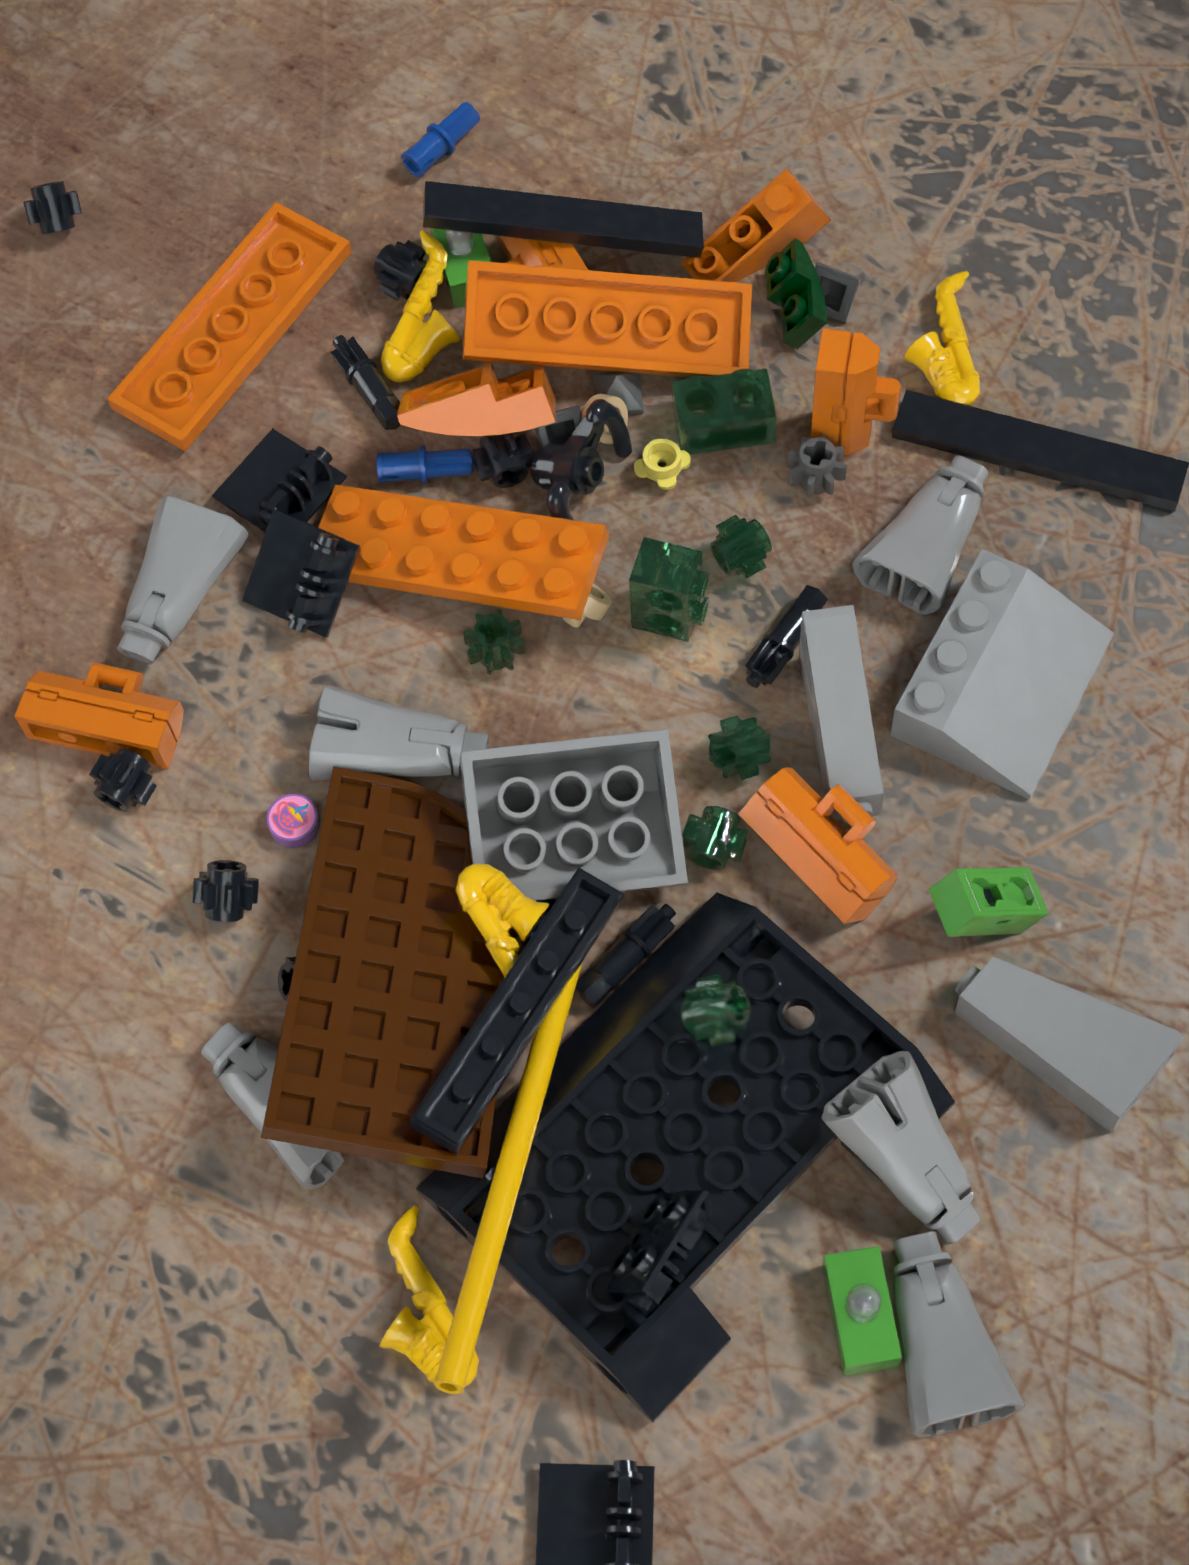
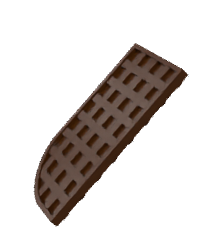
[261,766,517,1179]

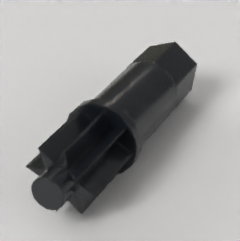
[330,335,401,430]
[745,585,828,688]
[575,903,676,1009]

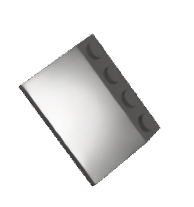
[890,549,1114,800]
[460,729,688,902]

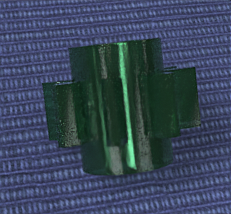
[710,515,772,579]
[463,609,526,675]
[708,716,772,780]
[682,806,748,870]
[681,974,750,1046]

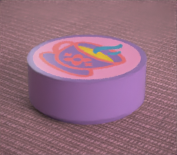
[266,794,320,848]

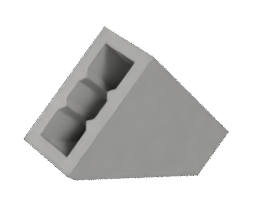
[799,605,884,823]
[955,956,1185,1133]

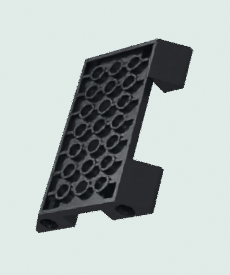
[415,892,955,1423]

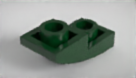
[765,238,828,349]

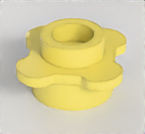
[634,439,691,490]

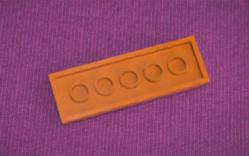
[107,202,352,452]
[462,260,752,382]
[318,484,609,620]

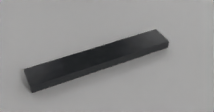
[423,181,704,258]
[892,390,1189,511]
[409,867,624,1155]

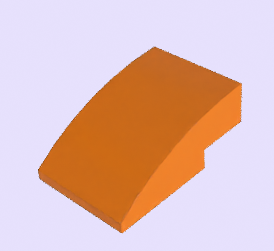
[397,362,556,436]

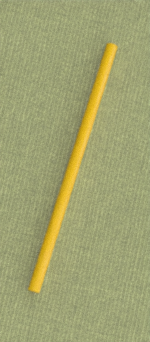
[434,963,582,1394]

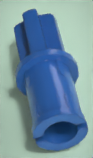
[401,102,480,178]
[376,446,474,484]

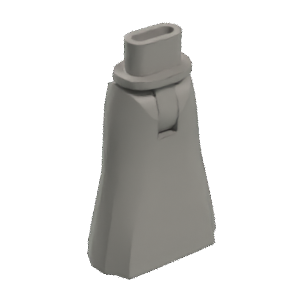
[852,456,988,615]
[117,495,249,665]
[309,685,489,781]
[201,1023,344,1190]
[821,1051,980,1244]
[893,1231,1025,1438]

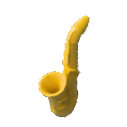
[380,229,461,383]
[904,271,980,406]
[456,864,550,977]
[379,1205,479,1387]

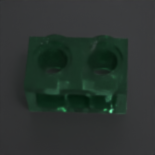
[672,369,777,455]
[629,537,709,642]

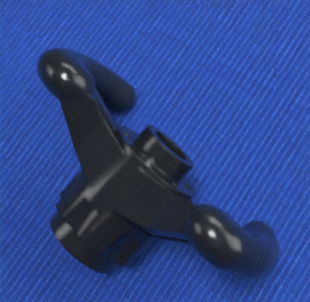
[531,399,632,520]

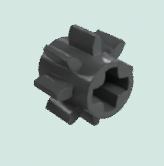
[787,434,847,497]

